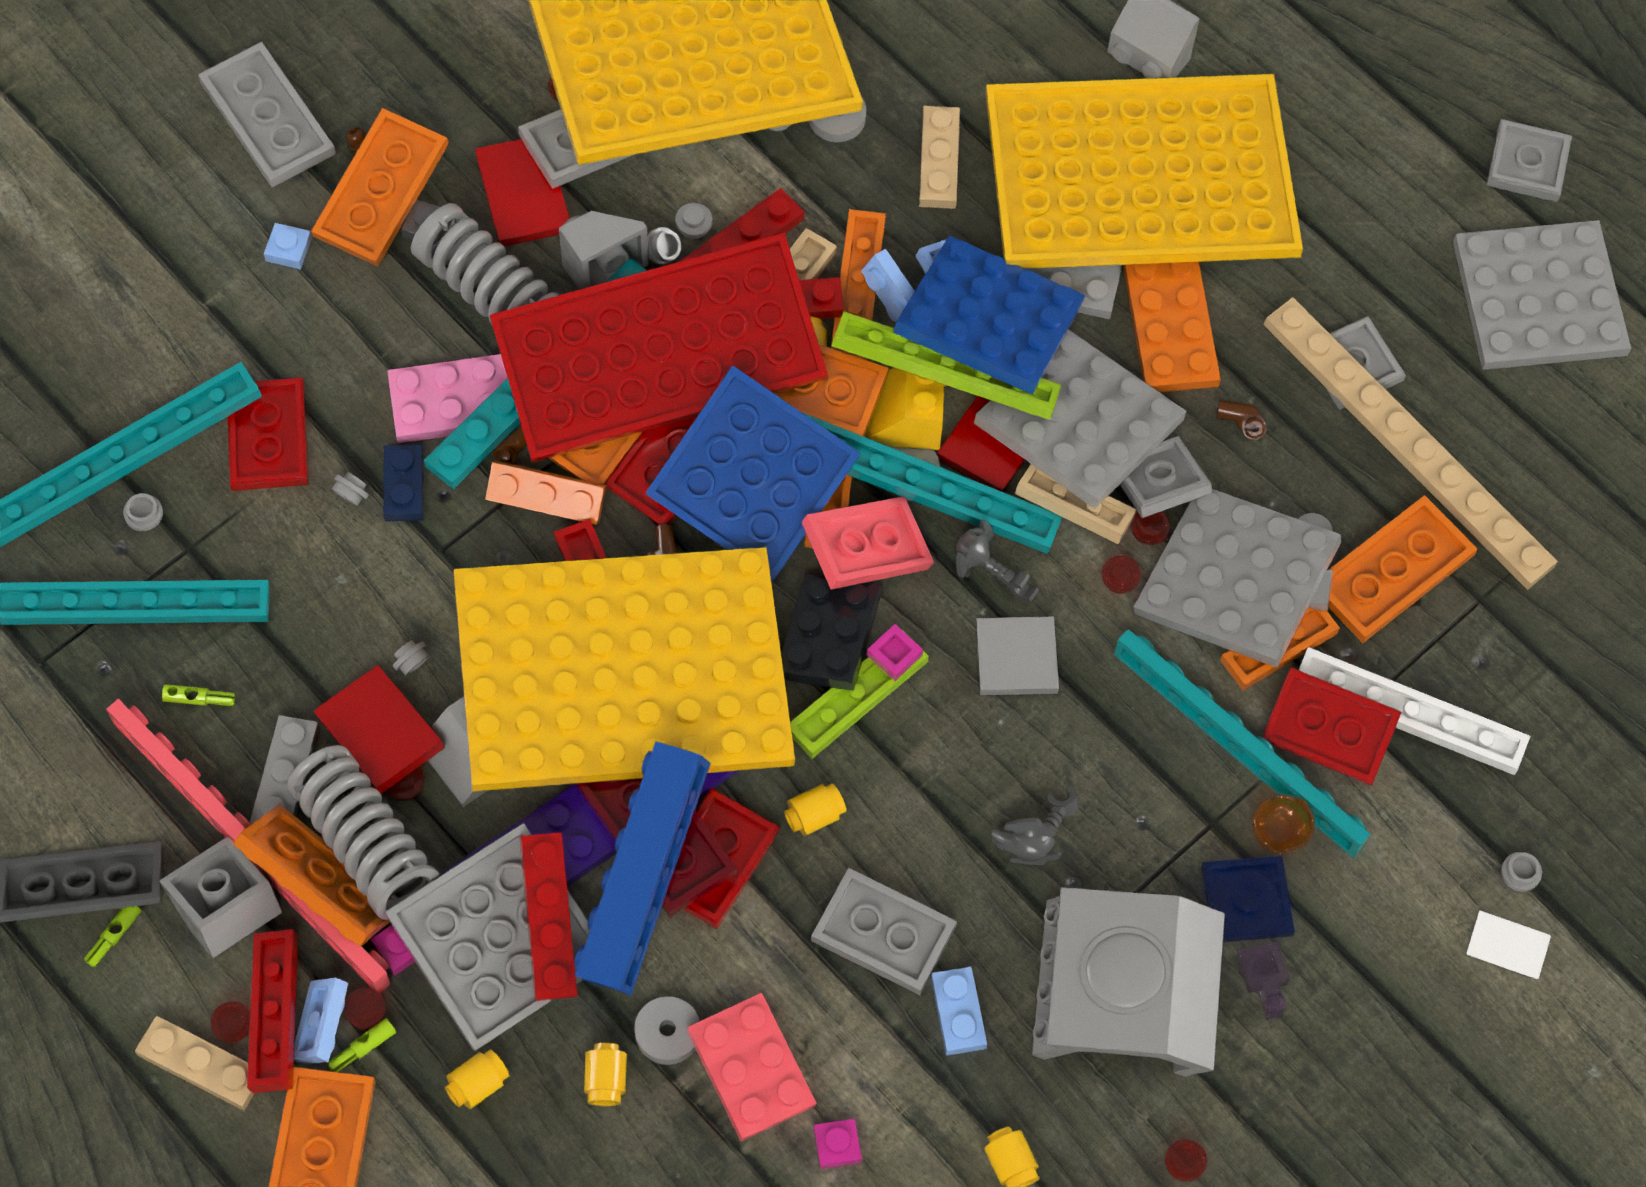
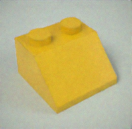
[865,368,944,450]

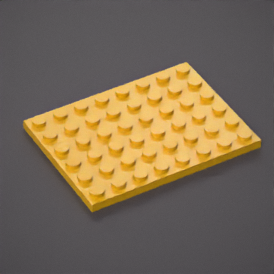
[528,0,863,165]
[986,74,1303,269]
[454,547,795,792]

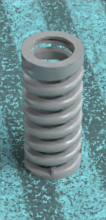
[411,203,559,324]
[287,745,439,920]

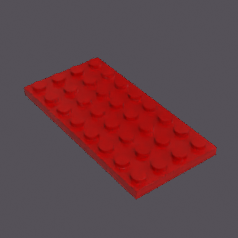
[490,232,828,463]

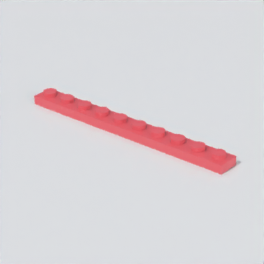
[106,699,390,995]

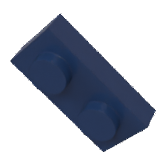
[383,445,423,521]

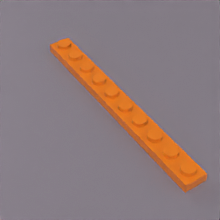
[805,209,886,548]

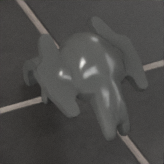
[955,520,1039,602]
[990,787,1079,865]

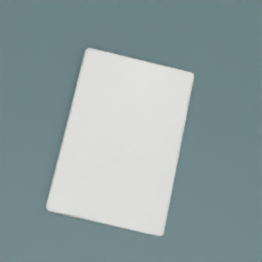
[1467,911,1551,979]

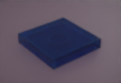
[1201,856,1295,942]

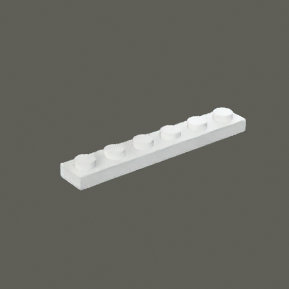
[1299,647,1530,775]

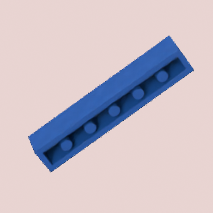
[574,741,711,996]

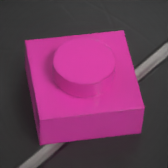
[867,624,923,681]
[370,925,415,976]
[813,1118,862,1169]

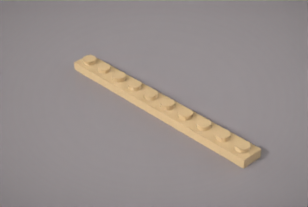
[1264,297,1558,590]

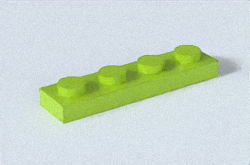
[790,630,929,759]

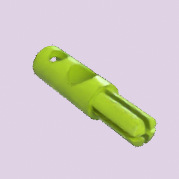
[162,684,235,706]
[84,906,142,967]
[327,1018,397,1072]

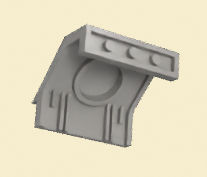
[1032,887,1225,1077]

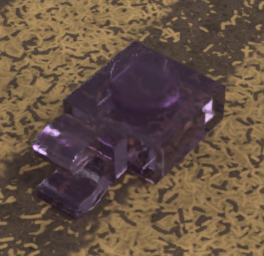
[1237,942,1289,1020]

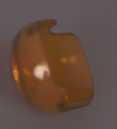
[1252,794,1315,855]

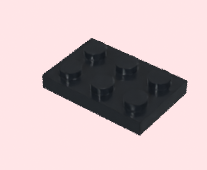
[781,573,882,691]

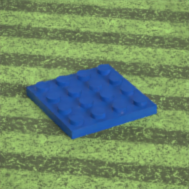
[893,235,1085,395]
[645,365,861,581]

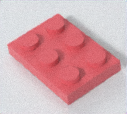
[802,497,934,589]
[686,993,817,1142]

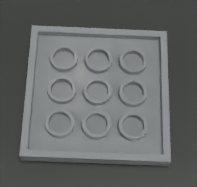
[1453,220,1631,370]
[974,330,1187,509]
[1133,489,1341,667]
[385,823,590,1051]

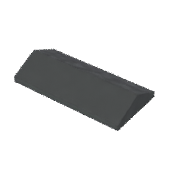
[0,841,165,922]

